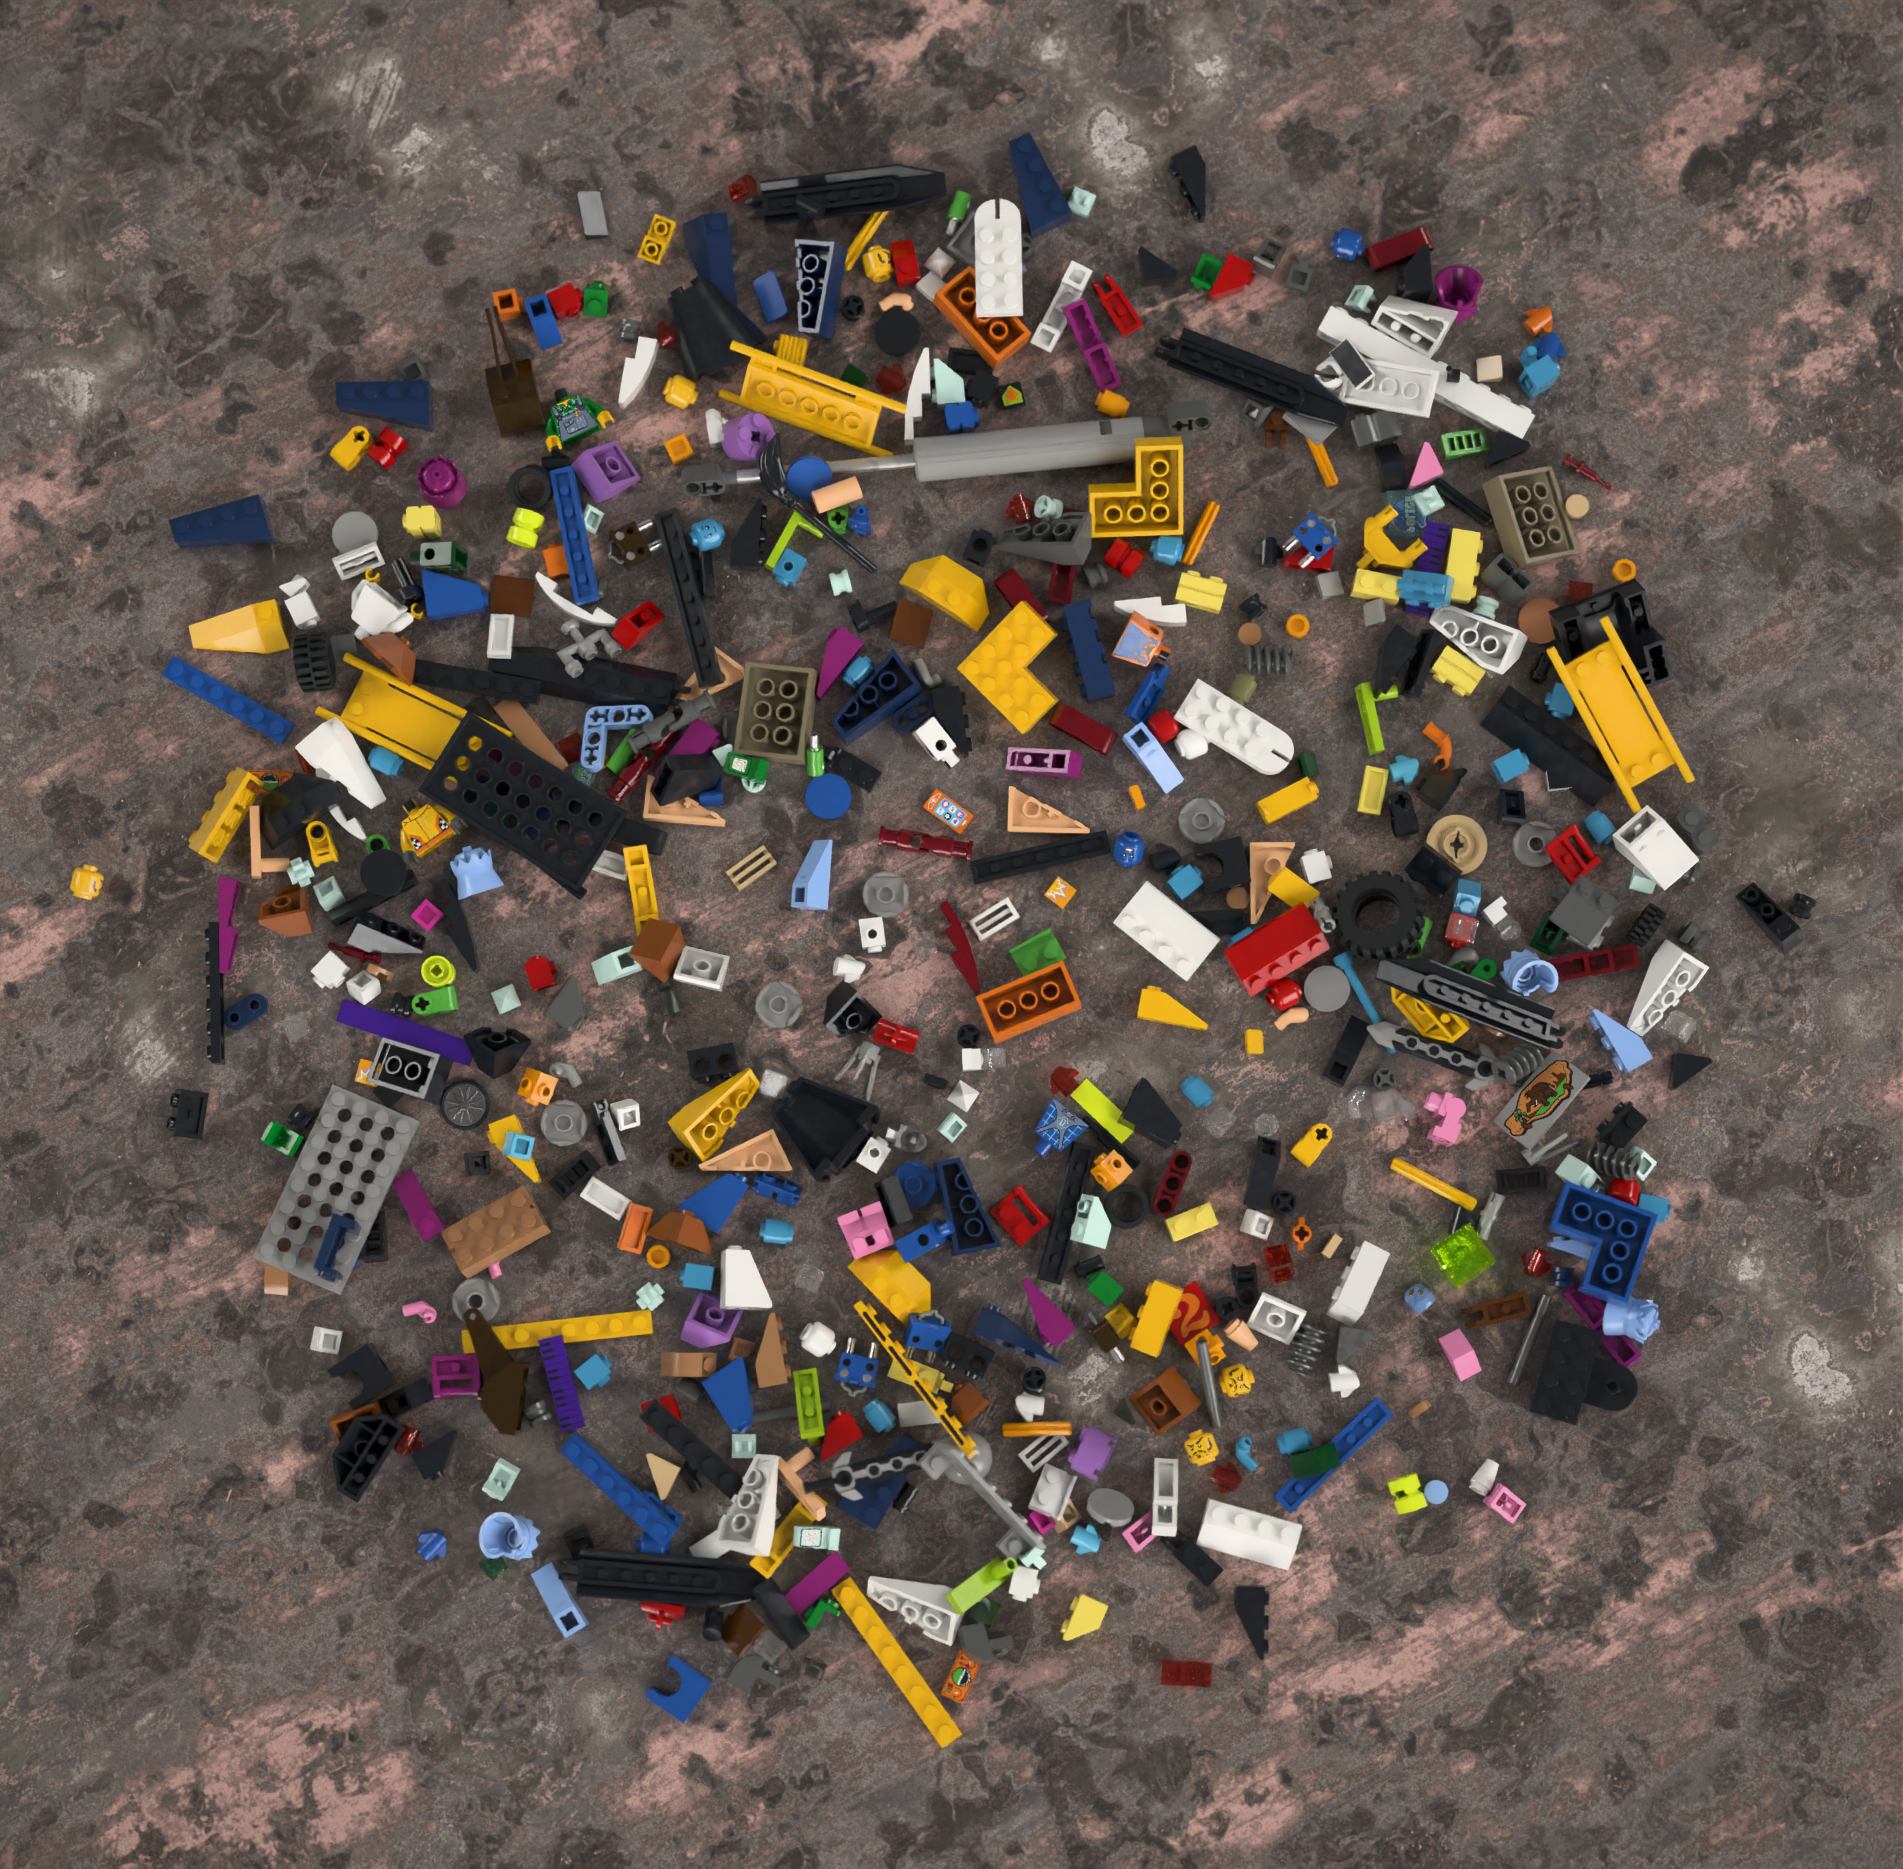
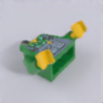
[545,388,615,452]

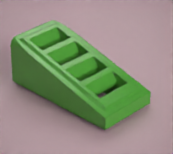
[1439,428,1489,460]

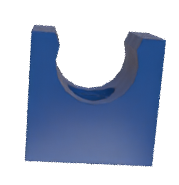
[644,1653,713,1724]

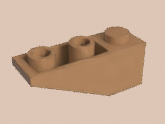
[755,1312,792,1388]

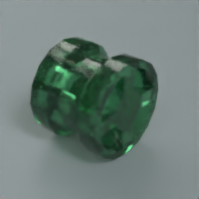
[479,1556,508,1581]

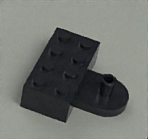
[1529,1319,1638,1426]

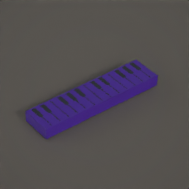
[1404,521,1450,617]
[538,1334,585,1432]

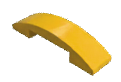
[623,844,659,937]
[750,1491,828,1579]

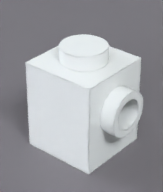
[284,591,321,630]
[1299,849,1333,885]
[859,917,886,953]
[311,951,351,989]
[856,1136,891,1174]
[1008,1564,1041,1602]

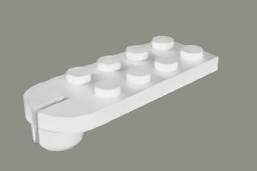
[975,199,1023,317]
[1314,356,1439,418]
[1174,679,1294,775]

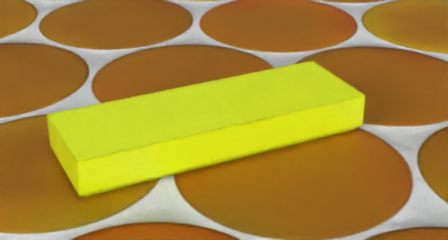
[1070,1078,1134,1144]

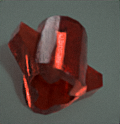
[728,174,757,202]
[656,320,678,349]
[875,363,907,395]
[1005,494,1036,525]
[1050,1066,1079,1097]
[1522,1246,1553,1278]
[394,1424,424,1455]
[1210,1462,1242,1495]

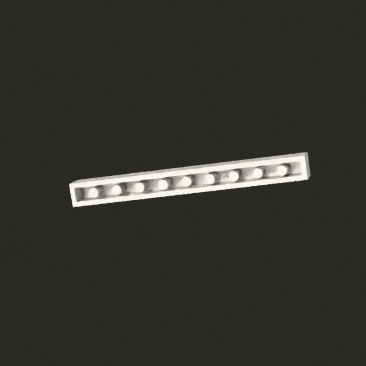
[1316,306,1535,439]

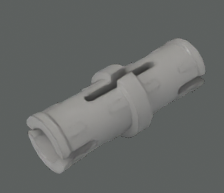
[1310,897,1336,933]
[1473,1191,1505,1241]

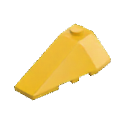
[188,599,290,654]
[668,1067,761,1163]

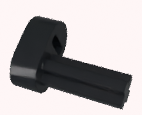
[391,557,425,606]
[847,599,897,633]

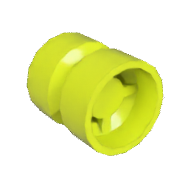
[506,508,545,549]
[421,955,456,989]
[1387,1473,1427,1515]

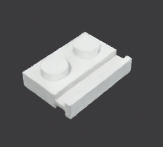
[1028,1463,1077,1521]

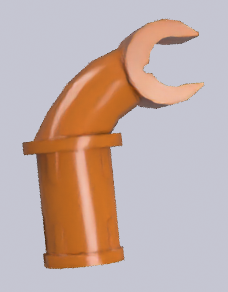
[1422,721,1452,772]

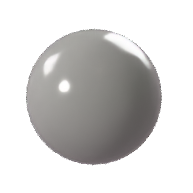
[943,1431,993,1485]

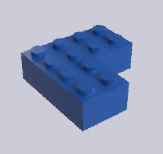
[1548,1181,1658,1307]

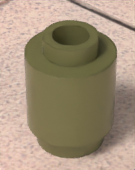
[1227,672,1257,706]

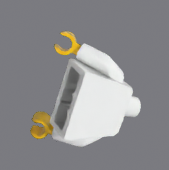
[351,568,425,640]

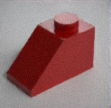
[889,239,920,288]
[1208,253,1255,302]
[1283,546,1334,573]
[611,600,666,650]
[821,1410,864,1461]

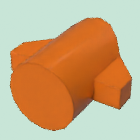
[1523,306,1553,337]
[1290,1217,1312,1251]

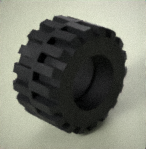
[293,631,336,693]

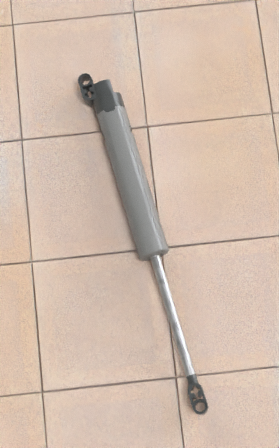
[681,400,1212,497]

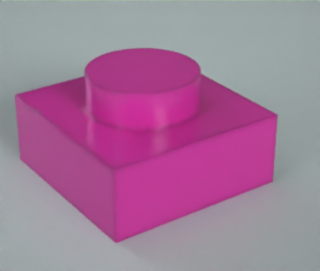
[411,899,444,932]
[1024,1510,1056,1535]

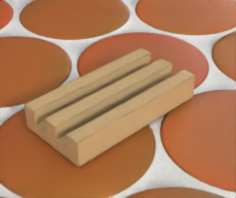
[726,845,777,891]

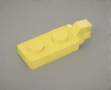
[887,1358,954,1394]

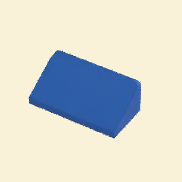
[752,271,789,324]

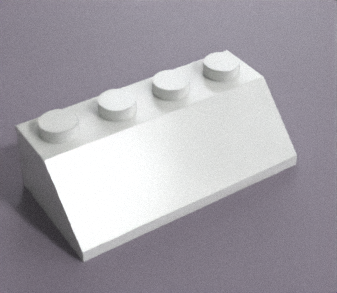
[1113,881,1220,982]
[1196,1498,1302,1570]

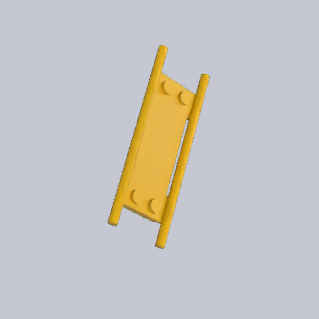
[718,341,907,457]
[1546,615,1695,814]
[315,652,512,792]

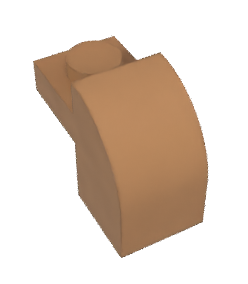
[661,1352,717,1377]

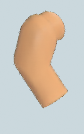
[878,293,914,312]
[1274,1007,1309,1031]

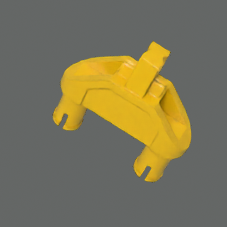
[1356,504,1428,570]

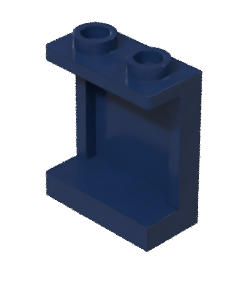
[313,1213,362,1283]

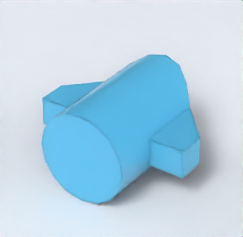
[1388,755,1419,786]
[1070,1522,1102,1554]

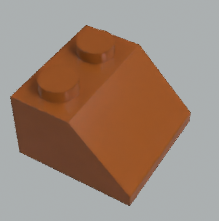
[1129,1366,1201,1436]

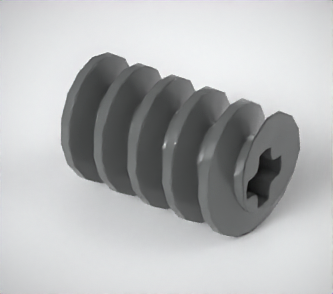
[1243,644,1292,677]
[1491,1042,1544,1085]
[1586,1141,1641,1181]
[1283,1324,1328,1378]

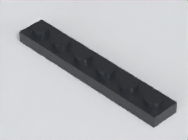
[413,659,543,705]
[969,830,1112,885]
[205,922,225,1065]
[1037,1141,1097,1285]
[639,1399,744,1500]

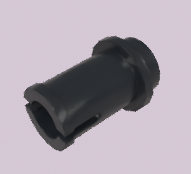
[1529,653,1552,684]
[1073,1254,1105,1279]
[892,1482,920,1514]

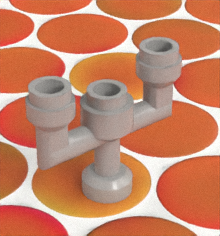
[557,618,622,678]

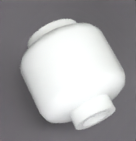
[1174,728,1210,760]
[800,1322,836,1357]

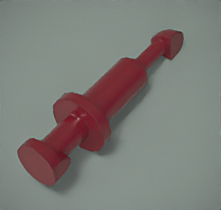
[1562,454,1611,491]
[328,942,382,964]

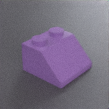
[571,441,641,503]

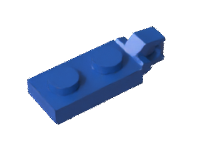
[1123,662,1171,725]

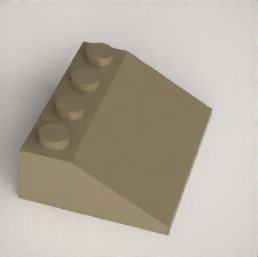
[1482,466,1580,570]
[733,662,820,765]

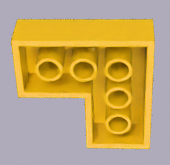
[1088,436,1183,538]
[957,601,1059,734]

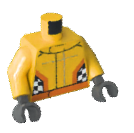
[400,799,468,868]

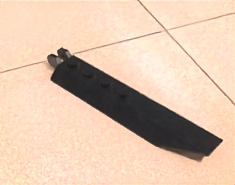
[745,164,947,226]
[1154,327,1350,428]
[487,647,691,717]
[1375,957,1566,1050]
[558,1548,767,1607]

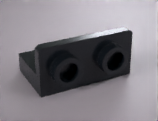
[1404,843,1463,899]
[166,1089,209,1140]
[1595,1101,1648,1153]

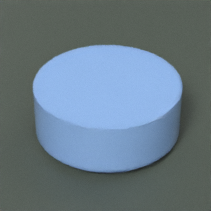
[1423,1480,1448,1504]

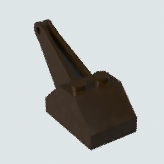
[485,306,546,438]
[464,1308,530,1436]

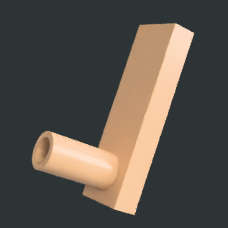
[250,806,290,879]
[778,1447,826,1522]

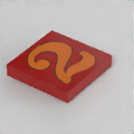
[1169,1281,1221,1346]

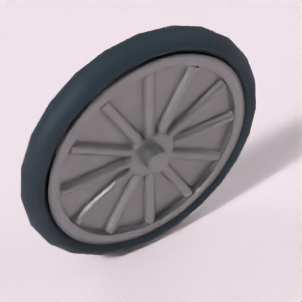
[440,1080,490,1130]

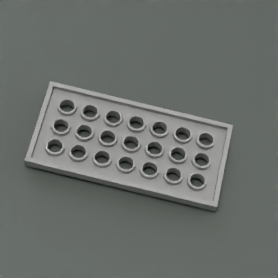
[252,1085,420,1295]

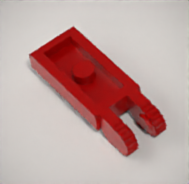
[1091,273,1144,338]

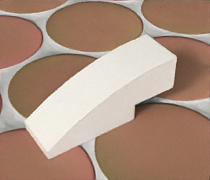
[618,337,659,409]
[1113,597,1187,627]
[1152,1458,1178,1536]

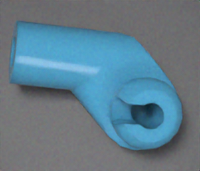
[1235,1436,1258,1472]

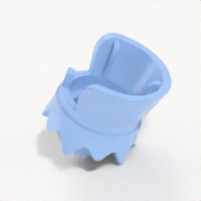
[450,845,504,900]
[1499,949,1558,996]
[1603,1295,1660,1344]
[479,1512,540,1560]

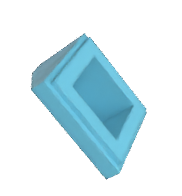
[502,1131,535,1161]

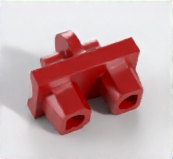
[872,1018,920,1055]
[641,1601,685,1631]

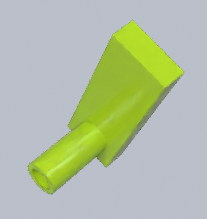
[764,506,824,571]
[1355,682,1398,756]
[793,1368,825,1446]
[945,1556,1017,1615]

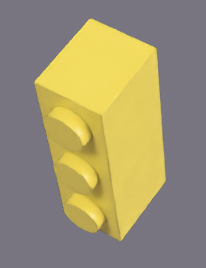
[1444,528,1483,605]

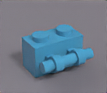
[1517,346,1561,400]
[1397,570,1454,609]

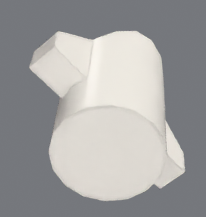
[833,954,866,983]
[1328,1365,1360,1398]
[1015,1392,1044,1422]

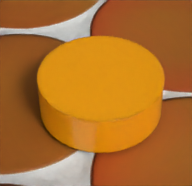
[1611,559,1636,583]
[1285,614,1309,639]
[647,1245,671,1269]

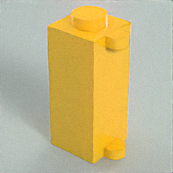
[1256,777,1319,826]

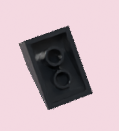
[366,1037,454,1105]

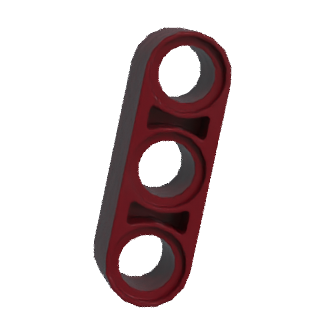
[1365,227,1435,273]
[993,568,1051,624]
[1048,702,1118,756]
[1152,1151,1192,1217]

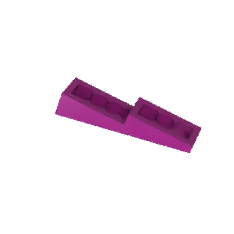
[1061,298,1122,393]
[218,876,241,976]
[1563,1280,1642,1368]
[764,1550,851,1625]

